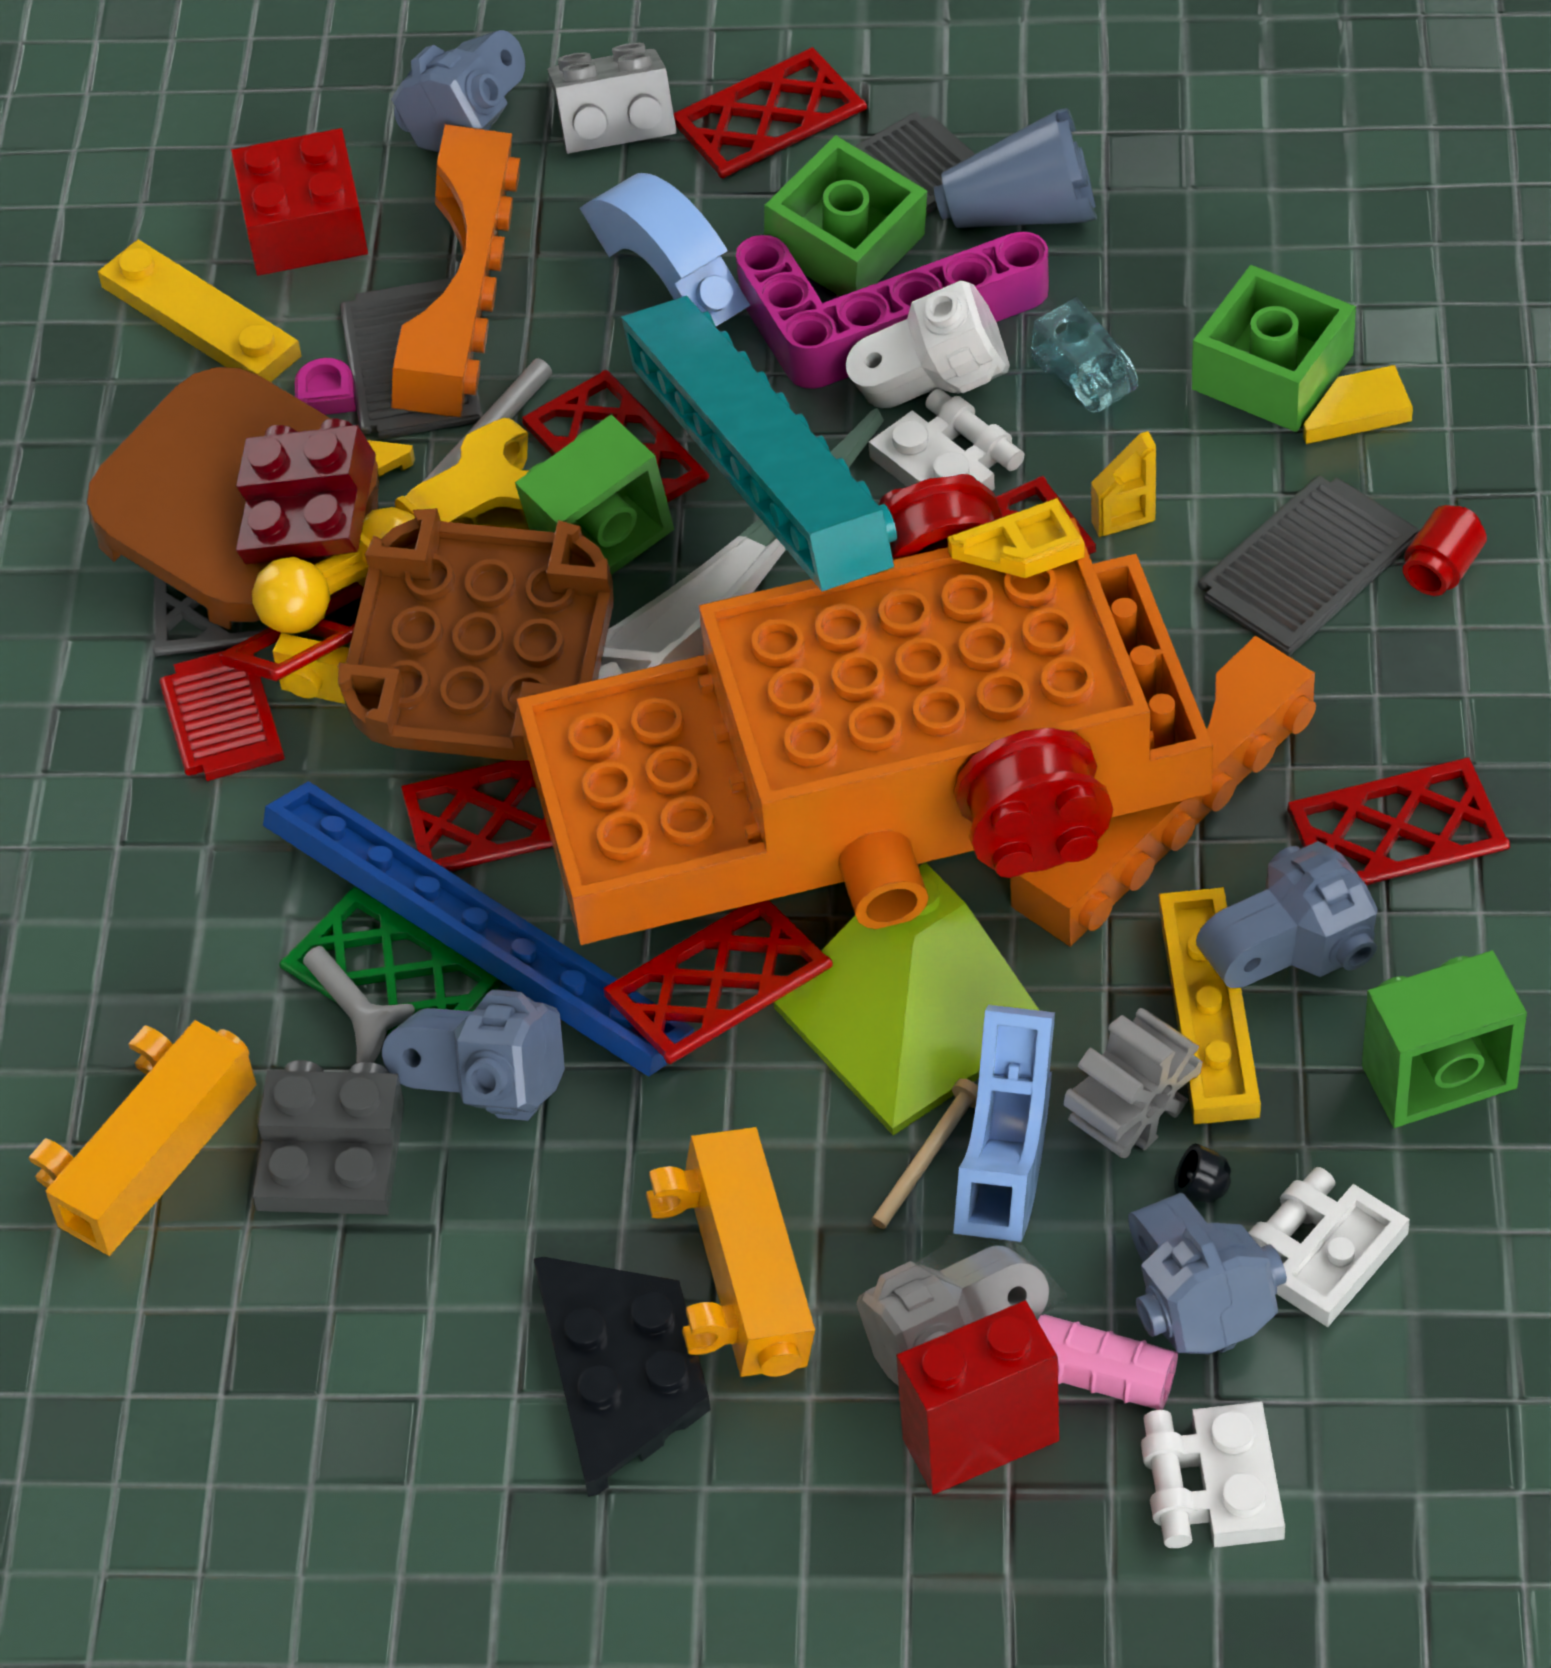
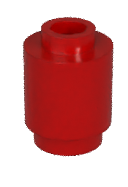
[1403,505,1487,596]

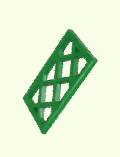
[279,887,502,1035]

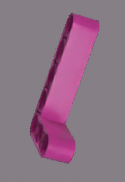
[736,231,1049,389]

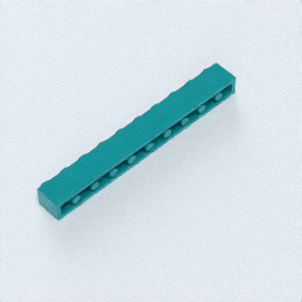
[621,295,897,591]

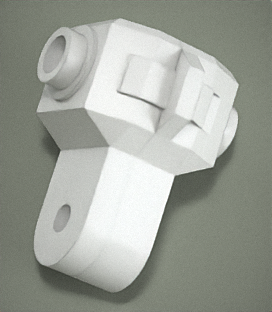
[846,281,1010,408]

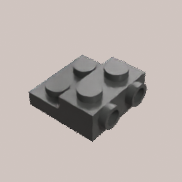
[253,1060,405,1215]

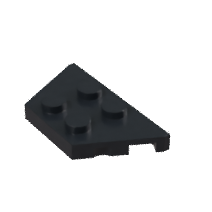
[533,1257,711,1497]

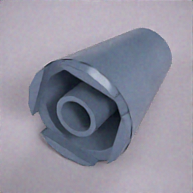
[934,108,1097,228]

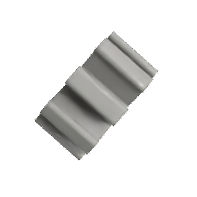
[1064,1008,1203,1159]

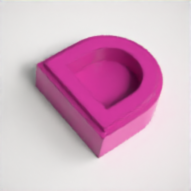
[295,358,356,415]

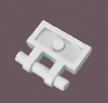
[869,388,1025,491]
[1248,1167,1410,1327]
[1141,1401,1285,1548]

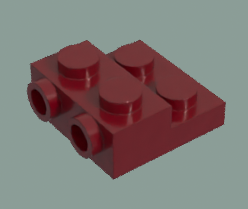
[236,418,376,565]

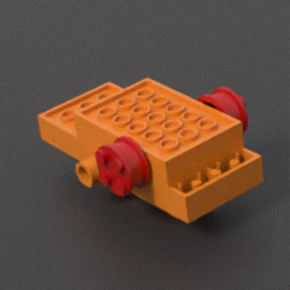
[517,474,1213,945]

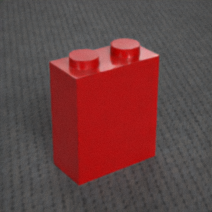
[896,1300,1059,1495]

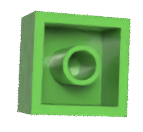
[764,135,927,296]
[1192,265,1356,432]
[515,415,675,575]
[1362,950,1527,1128]

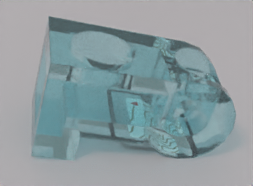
[1031,297,1138,413]

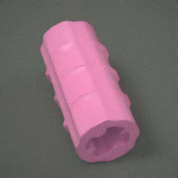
[1038,1314,1178,1410]

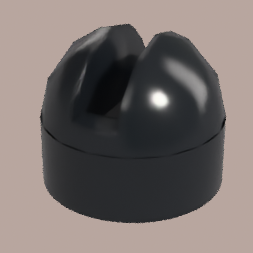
[1174,1143,1231,1203]

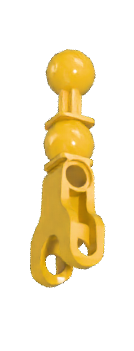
[252,418,529,635]

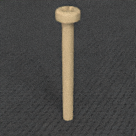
[871,1079,978,1229]

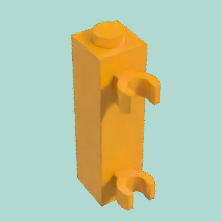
[28,1020,257,1257]
[646,1127,815,1377]

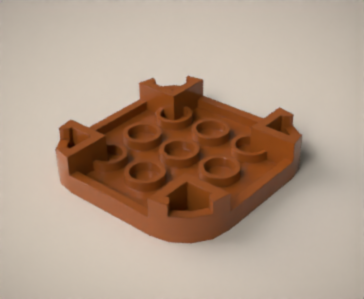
[87,367,379,629]
[338,508,613,761]

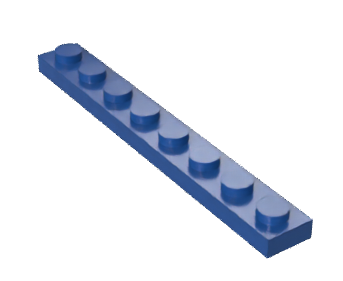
[263,781,694,1077]

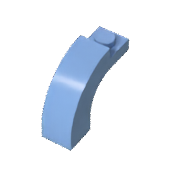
[579,173,750,326]
[953,1005,1055,1242]

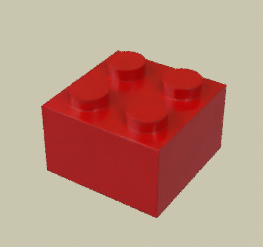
[231,128,369,276]

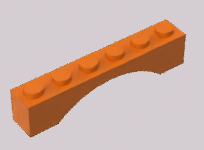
[391,124,521,417]
[1010,636,1316,947]

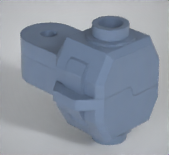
[391,30,525,153]
[1196,841,1378,988]
[382,990,565,1121]
[1128,1193,1287,1355]

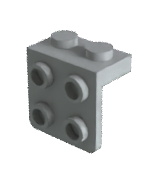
[547,43,677,154]

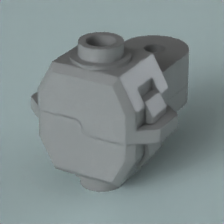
[856,1246,1049,1386]

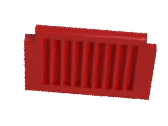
[159,651,285,781]

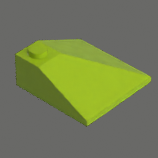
[773,862,1040,1136]

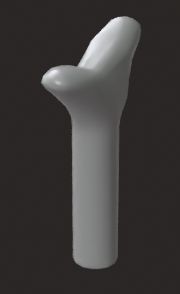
[303,946,415,1063]

